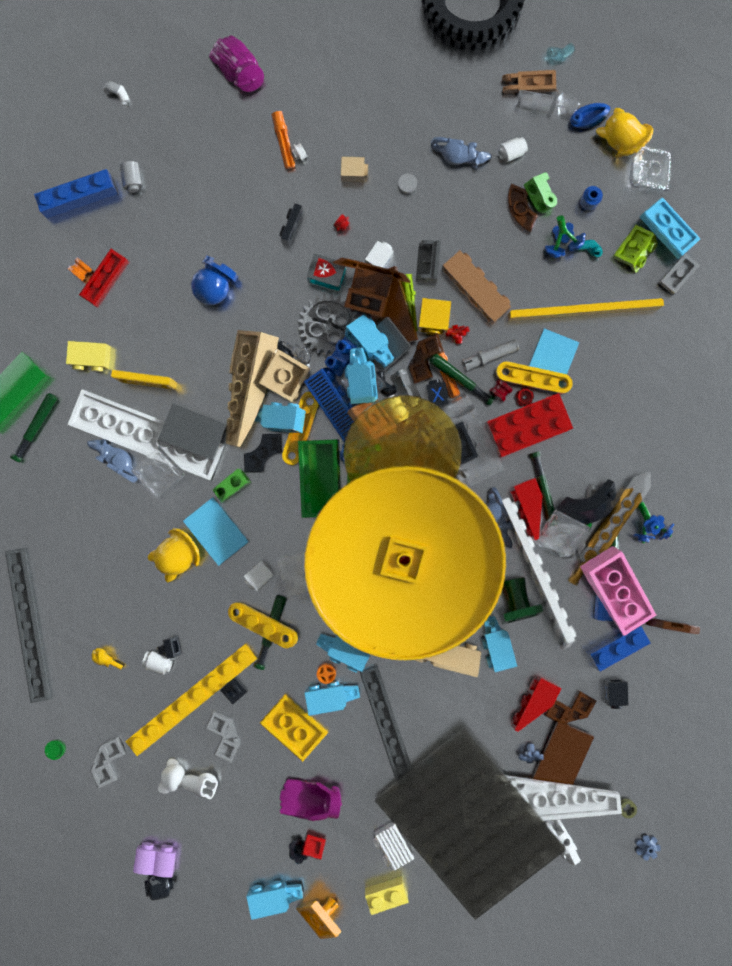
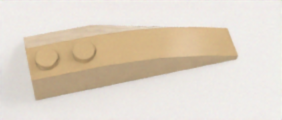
[226,330,279,447]
[415,643,481,677]

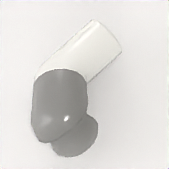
[103,81,130,105]

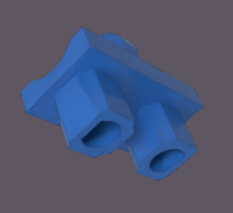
[325,337,359,377]

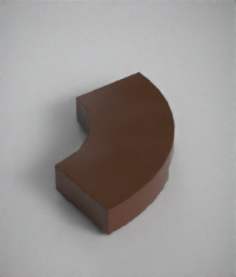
[507,183,538,234]

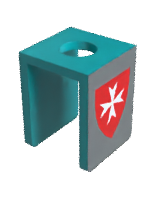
[307,253,346,292]

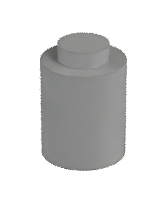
[119,161,142,193]

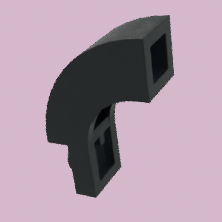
[556,479,617,525]

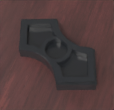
[244,433,282,473]

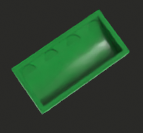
[0,351,50,430]
[298,439,341,518]

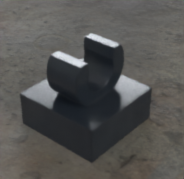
[157,636,182,659]
[220,677,248,705]

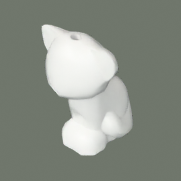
[158,758,218,799]

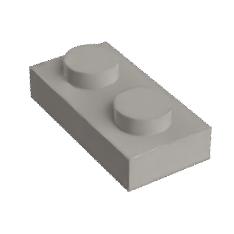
[659,253,700,295]

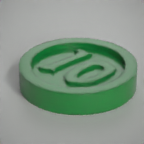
[45,740,65,760]

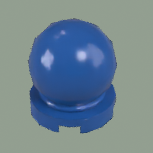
[191,255,239,305]

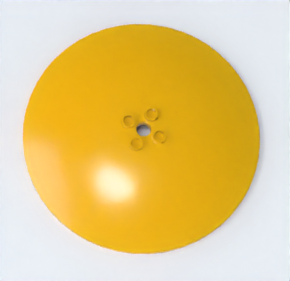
[304,466,506,660]

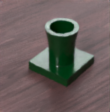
[500,577,544,625]

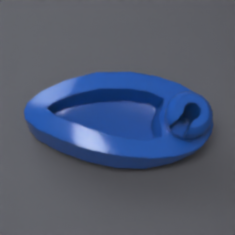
[570,103,611,129]

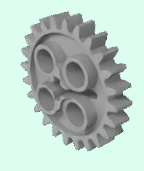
[298,294,357,357]

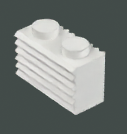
[373,820,414,871]

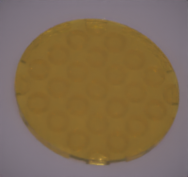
[344,395,462,482]

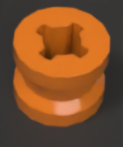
[68,257,92,281]
[317,663,336,684]

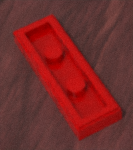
[79,249,128,307]

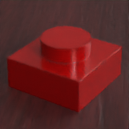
[301,834,326,860]

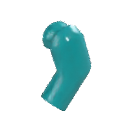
[578,240,603,258]

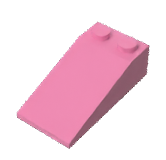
[580,546,656,636]

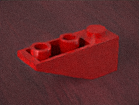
[510,478,542,540]
[511,675,562,732]

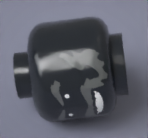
[144,875,174,901]

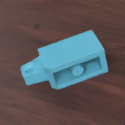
[345,314,394,367]
[345,347,378,404]
[254,402,306,433]
[481,616,517,672]
[316,633,370,673]
[305,681,360,716]
[246,881,303,920]

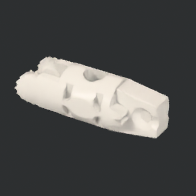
[543,819,581,865]

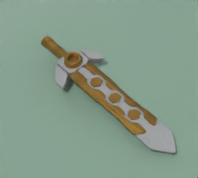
[569,472,651,586]

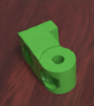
[524,172,557,213]
[212,469,252,503]

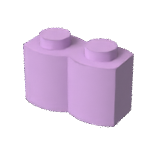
[133,842,177,877]

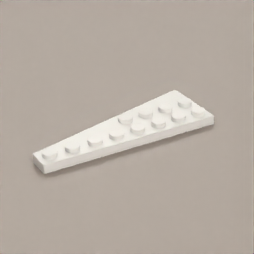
[502,497,576,650]
[458,769,622,828]

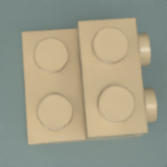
[258,349,310,402]

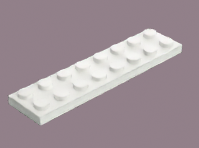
[67,389,225,480]

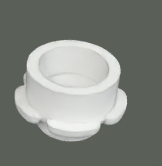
[292,143,308,161]

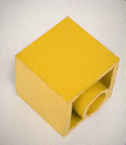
[418,298,451,335]

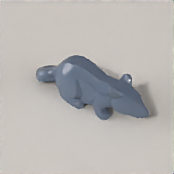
[431,137,492,168]
[87,439,138,483]
[487,487,513,549]

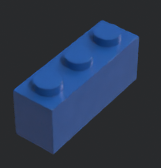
[586,626,651,672]

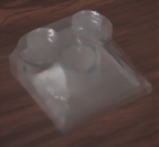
[629,146,672,192]
[536,509,590,560]

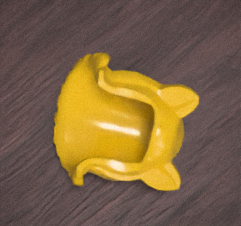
[596,108,653,158]
[147,528,200,583]

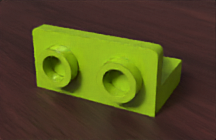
[614,225,658,273]

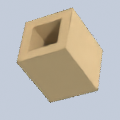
[341,157,368,182]

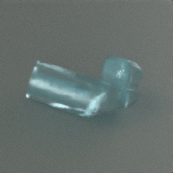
[546,43,575,62]

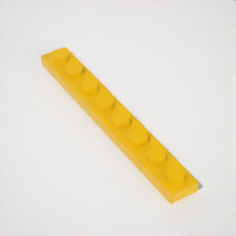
[125,643,258,756]

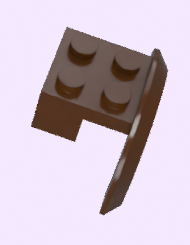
[333,257,411,317]

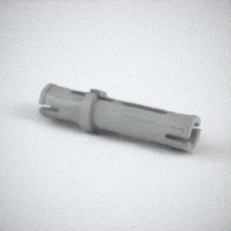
[462,339,520,371]

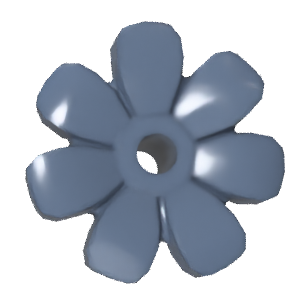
[519,744,544,763]
[635,835,661,861]

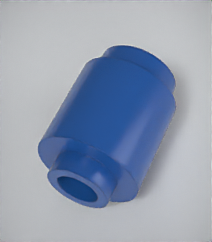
[580,186,603,210]

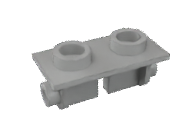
[390,368,423,410]

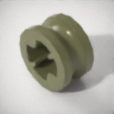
[621,798,637,819]

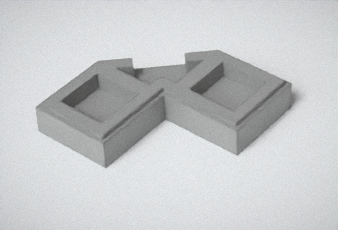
[205,711,240,763]
[90,736,126,789]

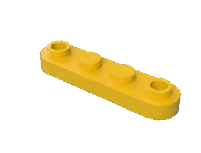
[496,361,573,394]
[282,391,319,465]
[228,602,298,648]

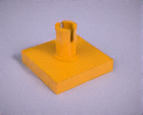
[296,898,341,939]

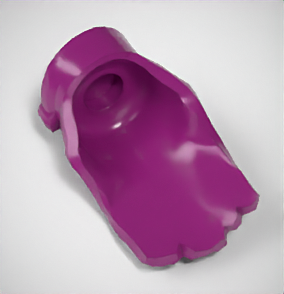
[209,35,264,92]
[279,779,342,821]

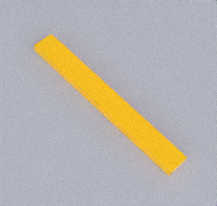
[508,298,664,321]

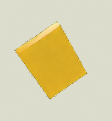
[111,370,177,390]
[260,693,328,762]

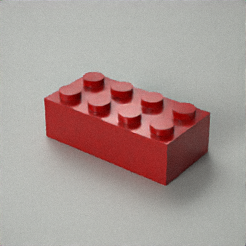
[485,393,574,458]

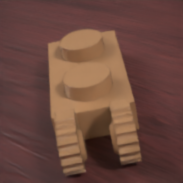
[502,70,556,94]

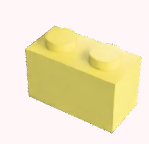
[66,341,111,372]
[365,876,409,915]

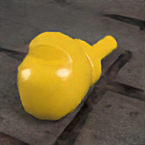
[91,648,123,670]

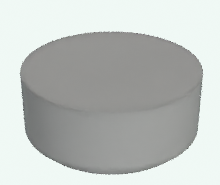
[398,173,417,194]

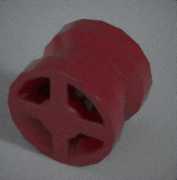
[489,379,513,403]

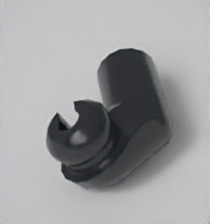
[375,371,396,396]

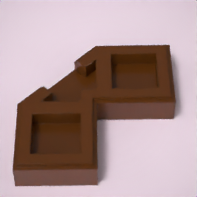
[408,334,444,384]
[645,618,700,634]
[544,691,596,724]

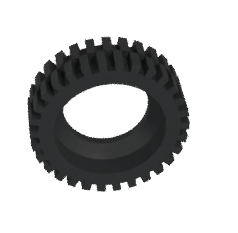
[422,0,525,50]

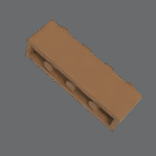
[442,250,511,325]

